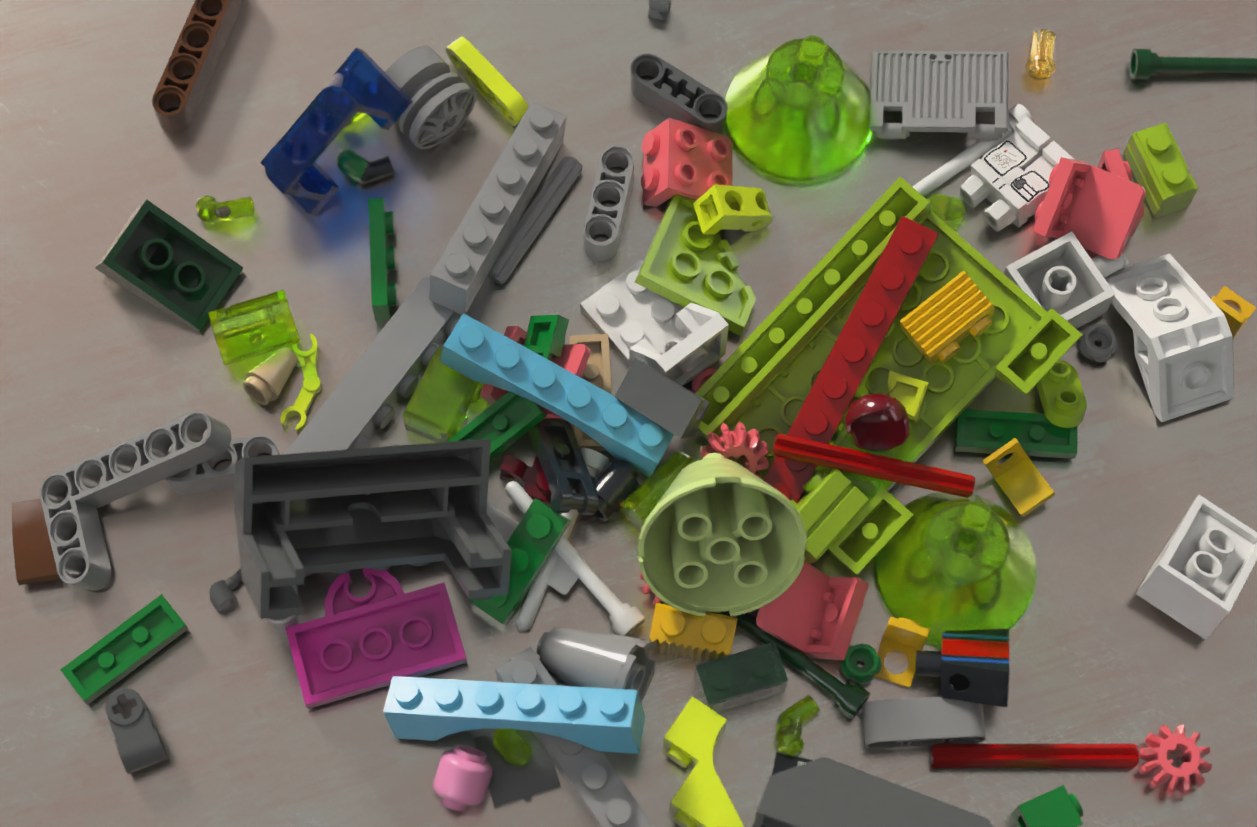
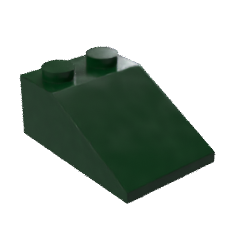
[95,199,243,332]

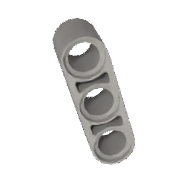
[583,146,634,262]
[862,697,986,749]

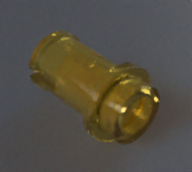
[1025,29,1056,80]

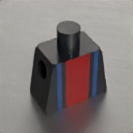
[916,629,1010,707]

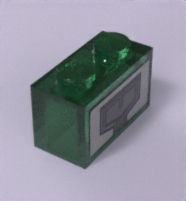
[694,642,788,713]

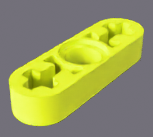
[446,37,529,126]

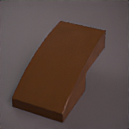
[12,499,60,585]

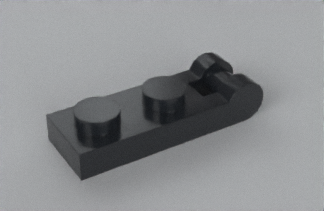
[529,419,598,515]

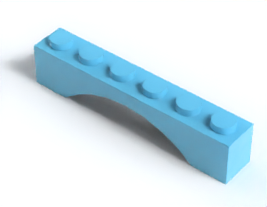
[440,313,674,478]
[383,676,646,754]

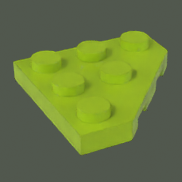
[635,194,756,335]

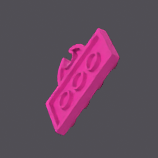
[285,568,467,709]

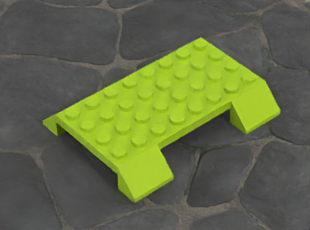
[695,177,1083,576]

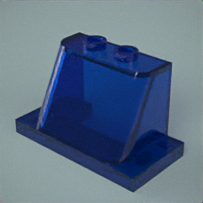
[260,48,413,216]

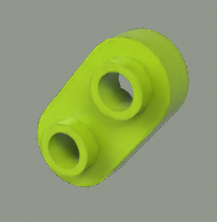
[1036,360,1087,428]

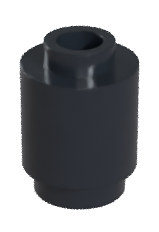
[593,460,640,521]

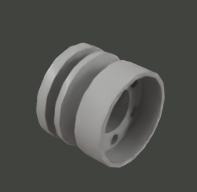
[373,46,476,150]

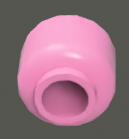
[433,745,493,811]

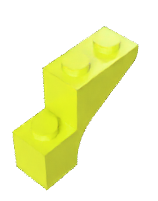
[663,696,744,827]

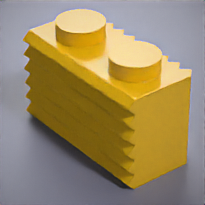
[899,271,995,364]
[649,603,738,668]

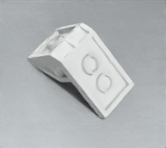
[1105,253,1234,422]
[580,259,729,386]

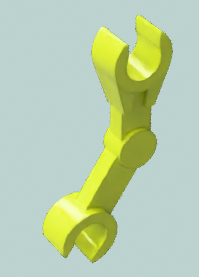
[280,334,322,435]

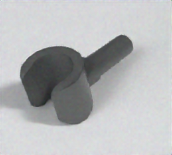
[648,0,672,22]
[210,568,242,612]

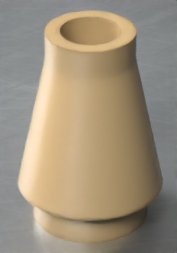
[243,346,299,405]

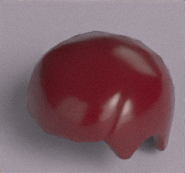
[845,393,910,451]

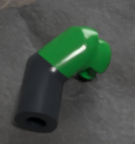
[337,149,394,184]

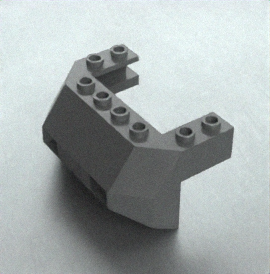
[234,439,511,621]
[752,757,993,827]

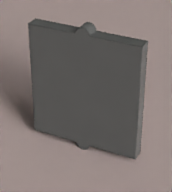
[474,728,561,808]

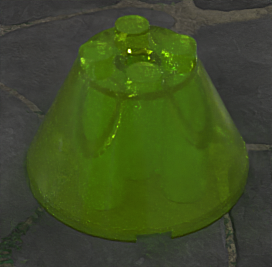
[725,36,873,184]
[874,492,1037,647]

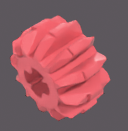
[700,422,769,479]
[1138,725,1212,796]

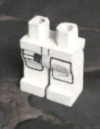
[960,116,1074,232]

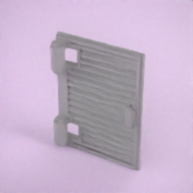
[869,51,1009,140]

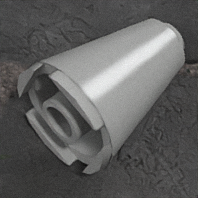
[537,627,656,702]

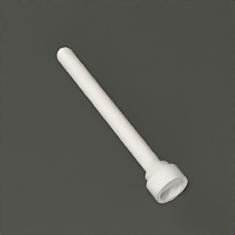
[912,104,1035,197]
[516,448,609,631]
[505,481,647,637]

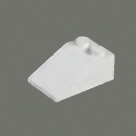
[1136,495,1257,640]

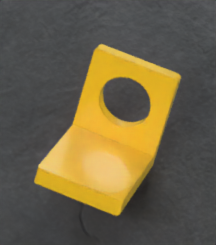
[1211,286,1256,339]
[982,438,1055,517]
[873,617,930,689]

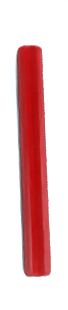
[773,434,975,498]
[930,744,1139,768]

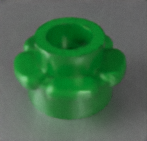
[841,644,882,684]

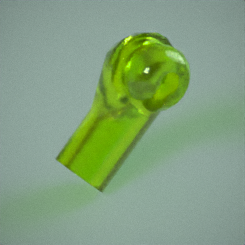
[927,193,965,222]
[493,728,533,766]

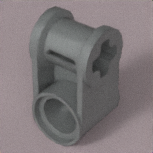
[105,688,168,774]

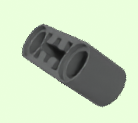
[630,54,728,135]

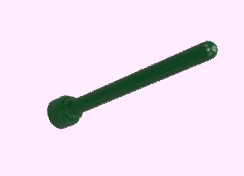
[1130,49,1257,79]
[720,611,871,720]

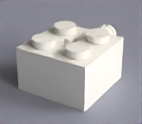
[1003,231,1129,329]

